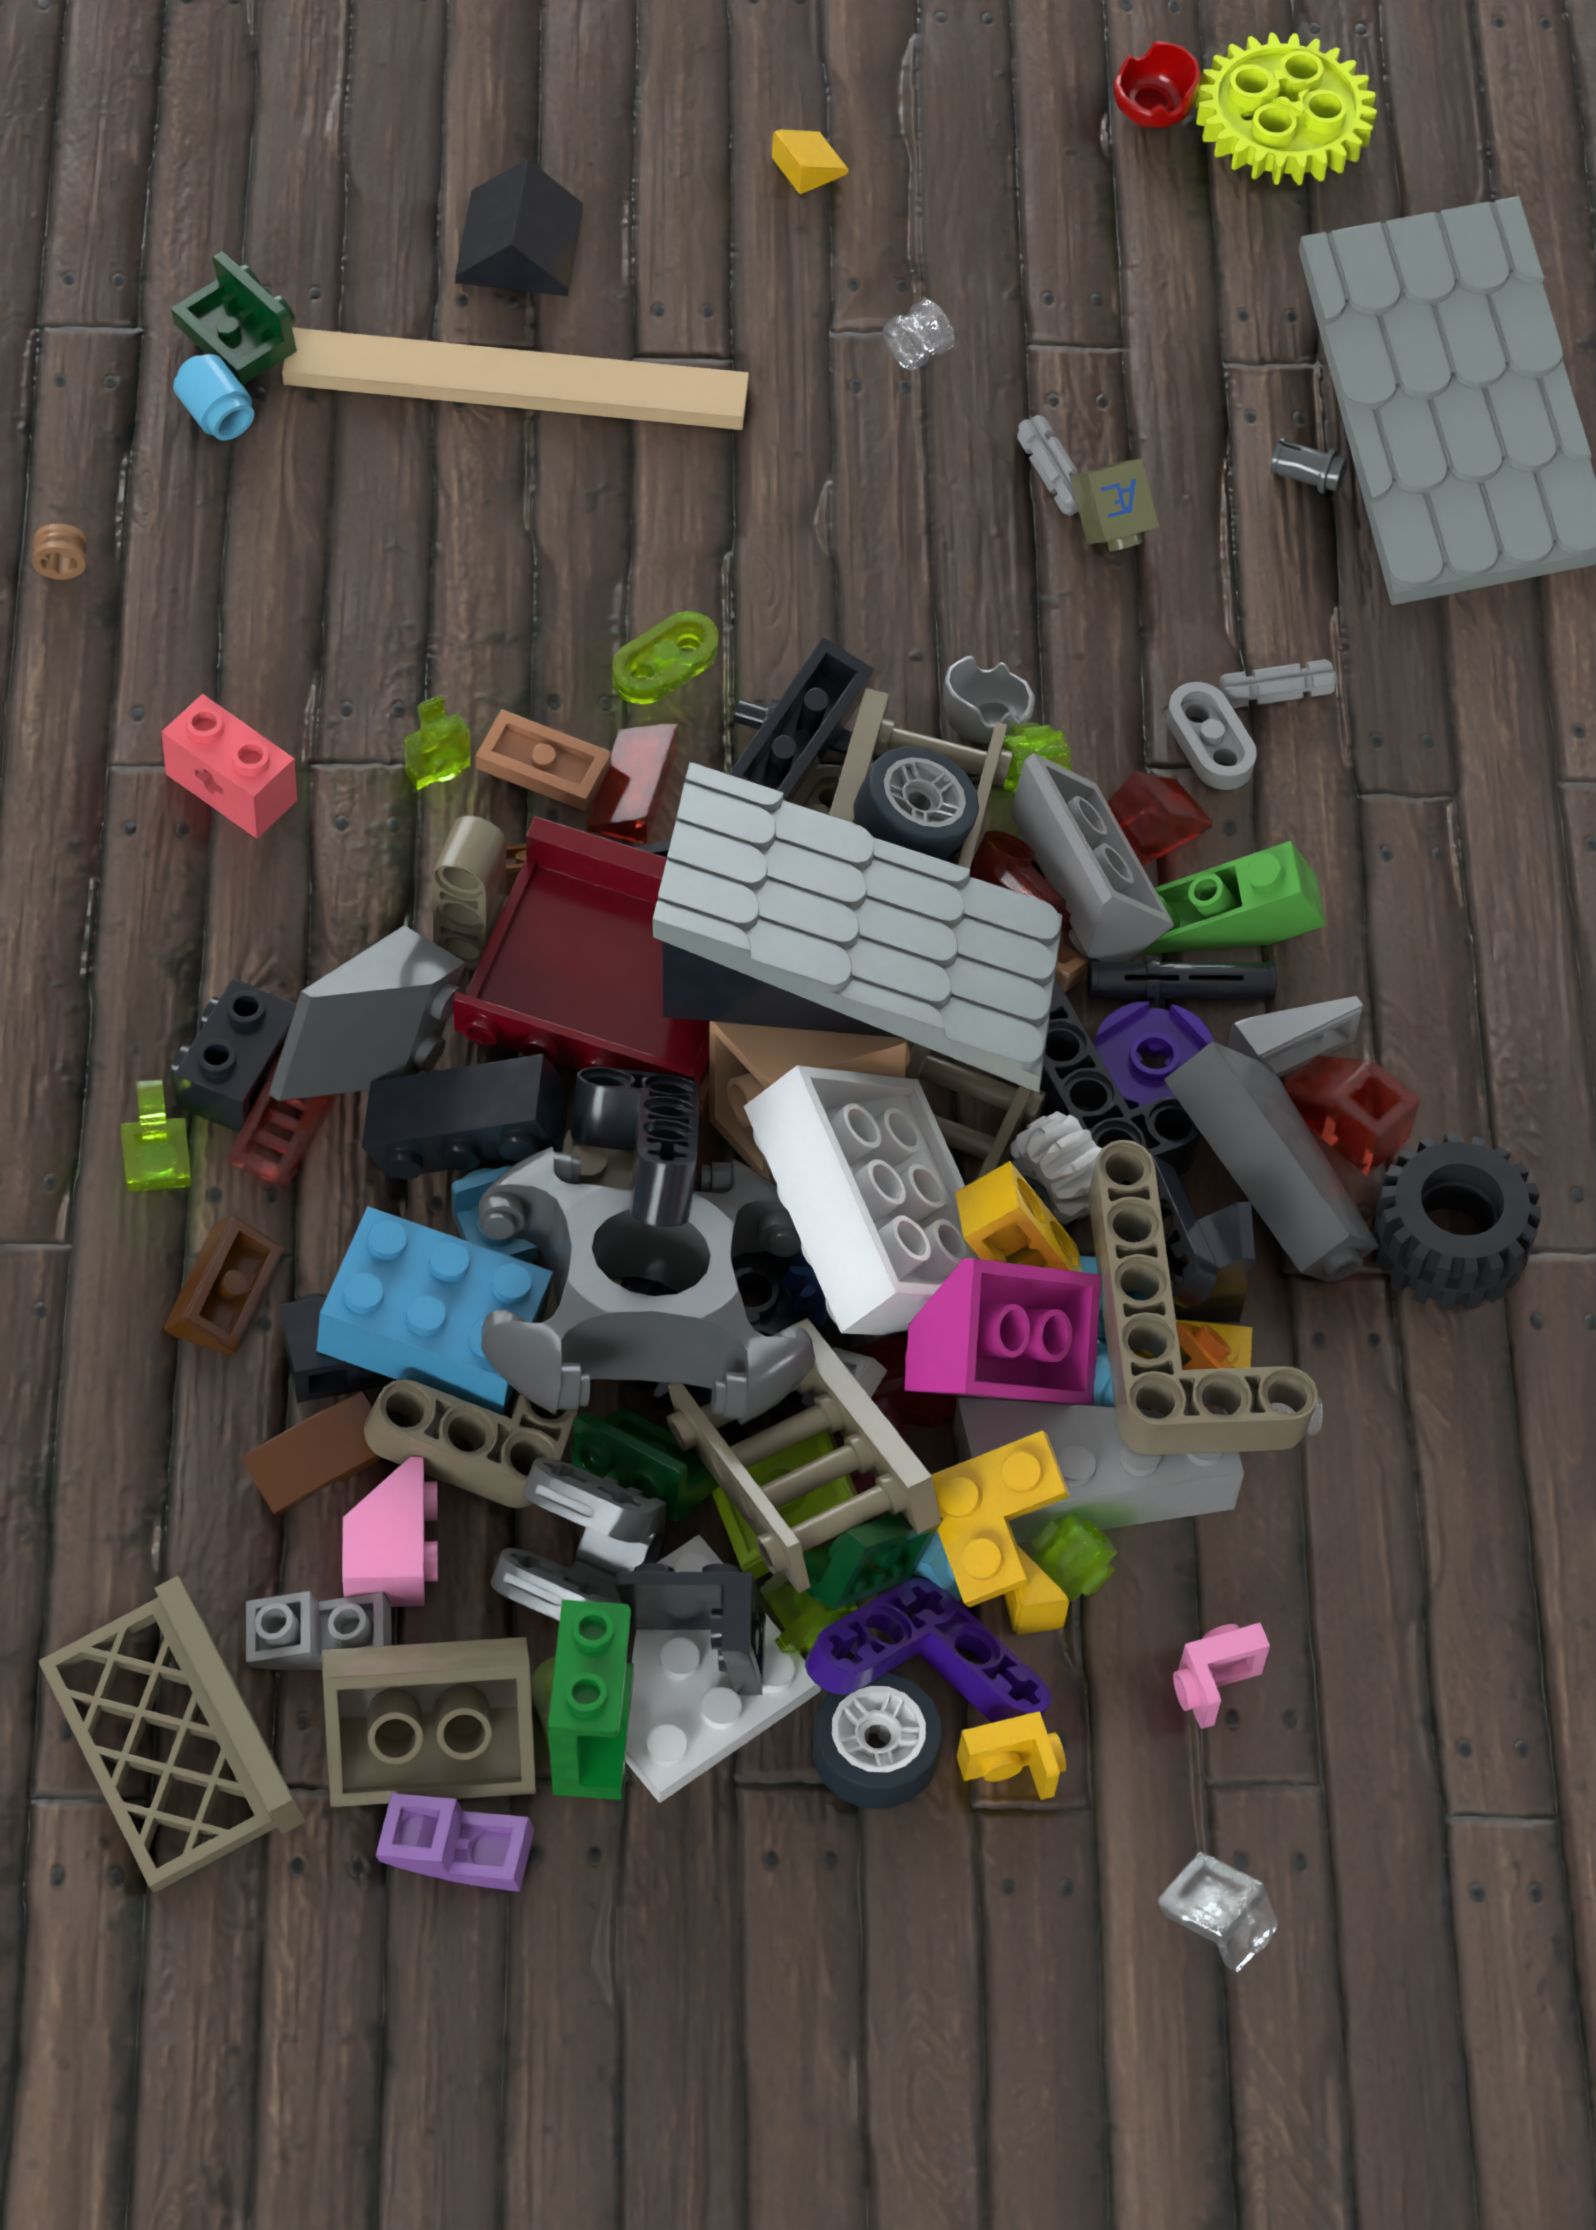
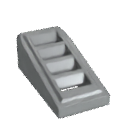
[1227,996,1363,1077]

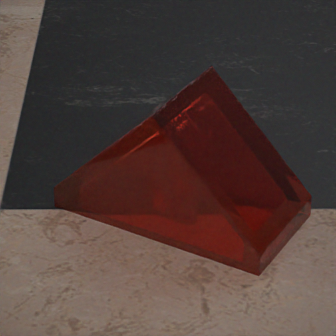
[1107,772,1213,867]

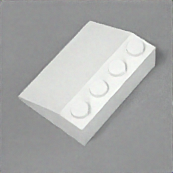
[743,1065,980,1335]

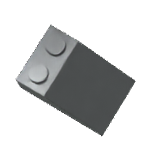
[268,926,466,1101]

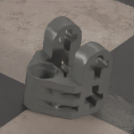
[490,1458,666,1621]

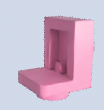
[1173,1623,1270,1729]

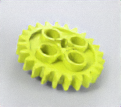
[1195,33,1377,185]

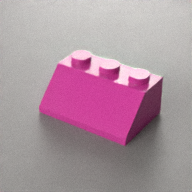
[904,1258,1101,1406]

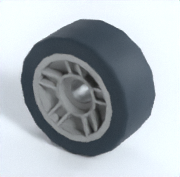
[853,746,980,862]

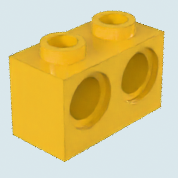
[955,1161,1083,1272]

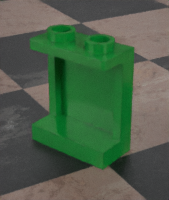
[548,1599,634,1800]

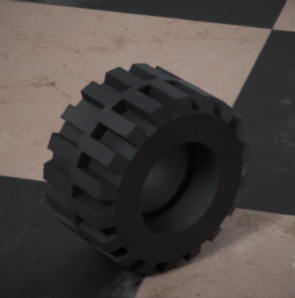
[1372,1134,1542,1310]

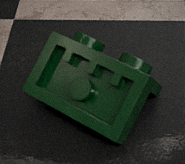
[803,1512,943,1610]

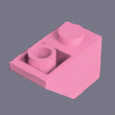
[342,1457,438,1607]

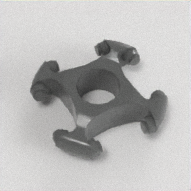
[478,1147,815,1425]

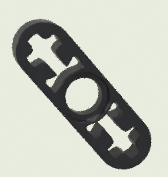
[1113,1153,1217,1308]

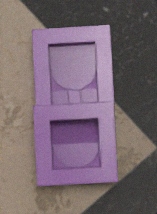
[376,1793,535,1892]

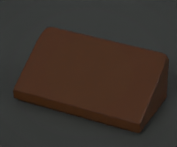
[163,1214,285,1355]

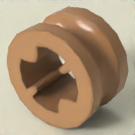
[32,524,87,580]

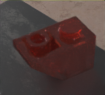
[1283,1055,1420,1176]

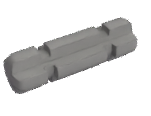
[1017,415,1079,516]
[1219,659,1336,708]

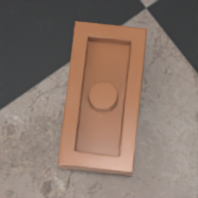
[475,709,612,812]

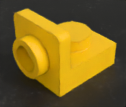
[956,1711,1066,1800]

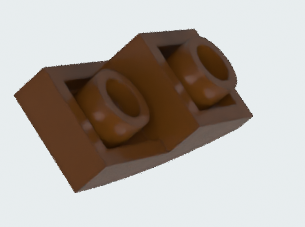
[241,1391,382,1516]

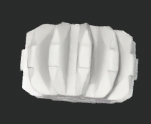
[1010,1111,1102,1225]

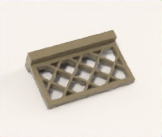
[38,1576,306,1893]

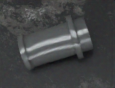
[1270,438,1348,494]

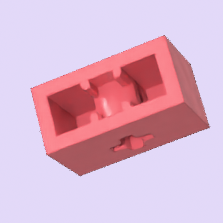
[161,694,297,839]

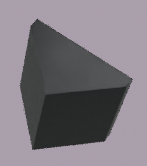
[455,159,583,296]

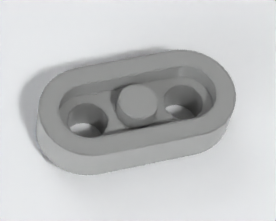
[1167,682,1257,790]

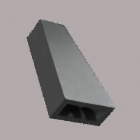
[1164,1041,1379,1283]

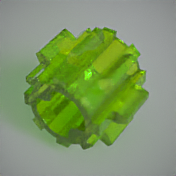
[1001,722,1072,794]
[1031,1512,1117,1602]

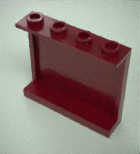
[453,816,710,1091]

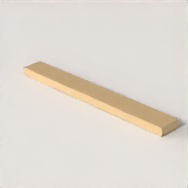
[282,328,749,430]

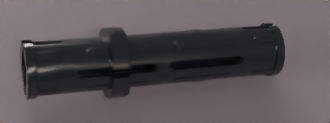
[1086,956,1277,1005]

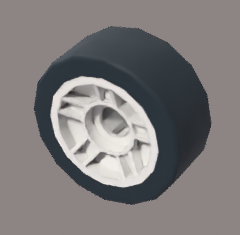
[813,1672,942,1809]

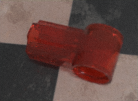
[970,830,1071,933]

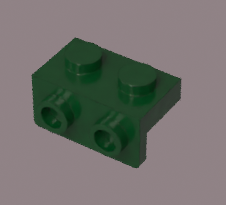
[171,251,297,386]
[572,1406,719,1522]

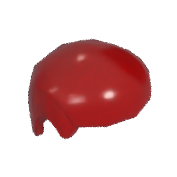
[1113,41,1202,128]

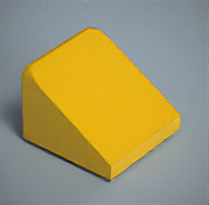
[771,129,848,194]
[1004,1545,1069,1636]

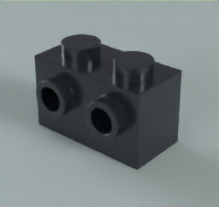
[170,978,297,1135]

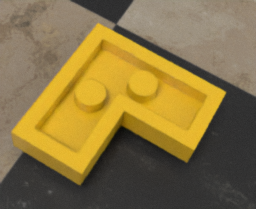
[931,1430,1070,1607]

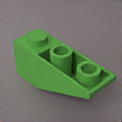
[1138,841,1326,954]

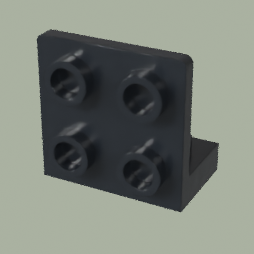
[615,1563,766,1695]

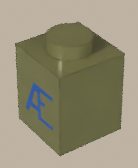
[1070,458,1159,552]

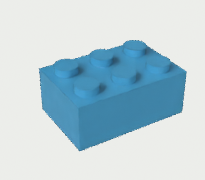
[316,1206,553,1415]

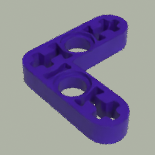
[805,1578,1051,1723]

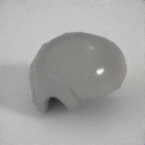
[942,656,1035,744]

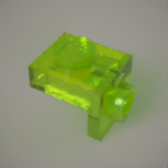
[759,1547,858,1653]

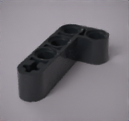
[1040,979,1200,1181]
[570,1067,699,1227]

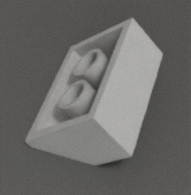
[1010,753,1175,962]

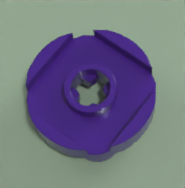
[1094,1001,1215,1110]

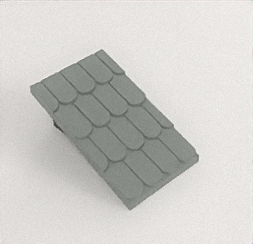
[1298,196,1596,606]
[653,762,1062,1093]

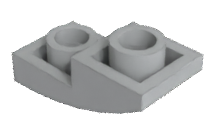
[246,1591,392,1670]

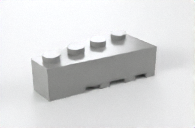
[952,1397,1244,1543]

